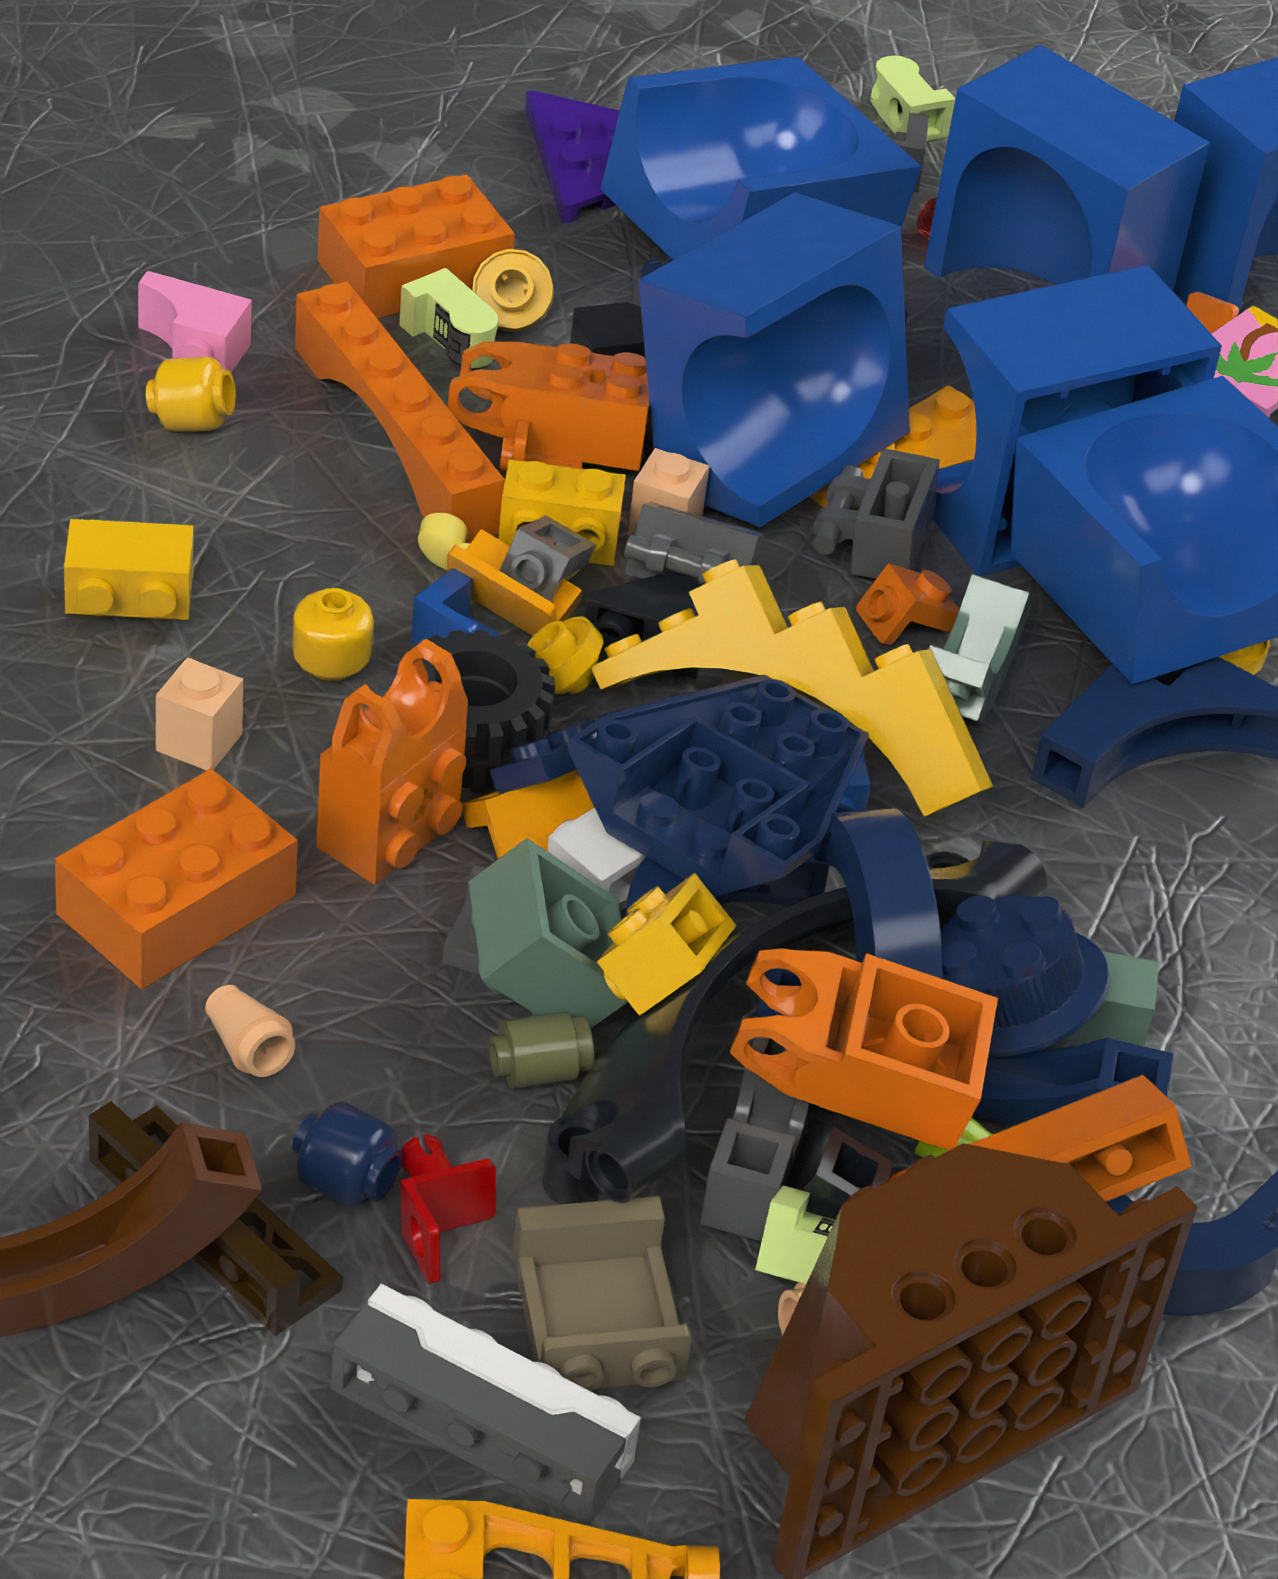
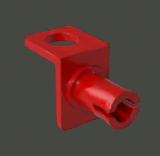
[401,1134,496,1284]

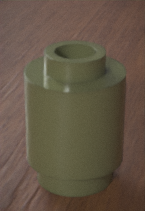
[488,1011,594,1089]

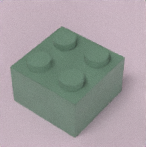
[468,838,627,1029]

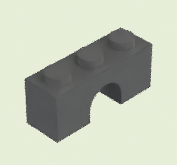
[700,1037,813,1242]

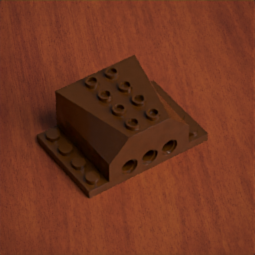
[744,1143,1198,1579]

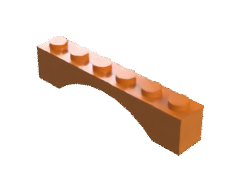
[295,281,505,543]

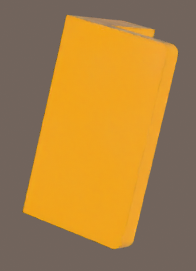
[447,529,582,636]
[462,769,595,859]

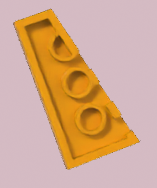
[809,385,976,511]

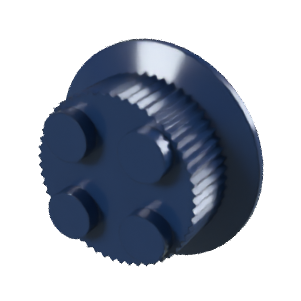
[940,894,1110,1057]

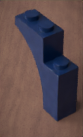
[1031,657,1278,808]

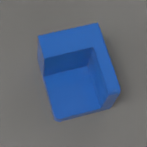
[411,568,501,645]

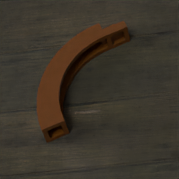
[0,1122,262,1337]

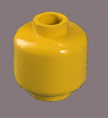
[146,356,236,433]
[292,588,374,681]

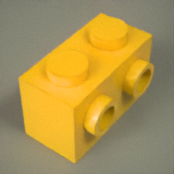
[498,459,626,566]
[64,519,194,620]
[597,873,737,1016]

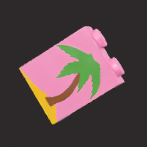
[1212,306,1278,418]

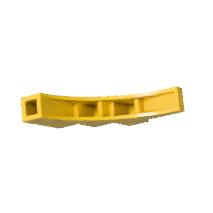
[591,559,993,816]

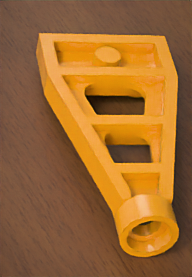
[404,1499,720,1579]

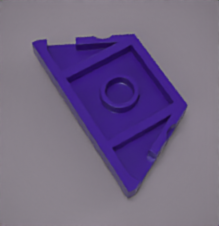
[525,91,620,223]

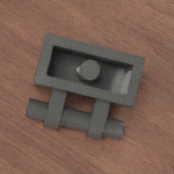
[812,448,940,579]
[624,502,765,586]

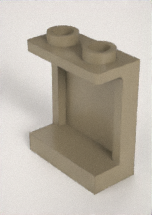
[512,1196,692,1391]

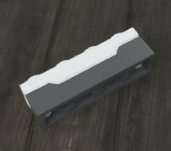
[330,1284,641,1526]

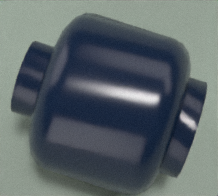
[292,1102,403,1208]

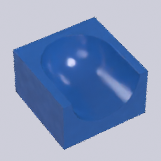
[924,45,1210,291]
[600,57,921,260]
[1173,57,1278,309]
[638,192,910,527]
[933,265,1222,577]
[1011,375,1278,685]

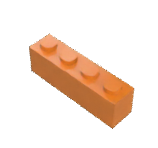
[888,1075,1192,1202]

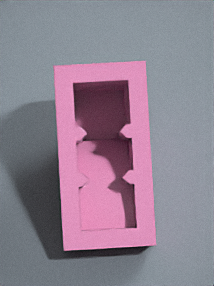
[138,271,252,373]

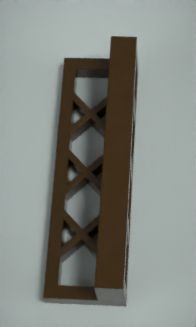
[89,1101,343,1336]

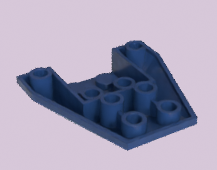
[568,674,869,897]

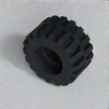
[413,630,555,793]

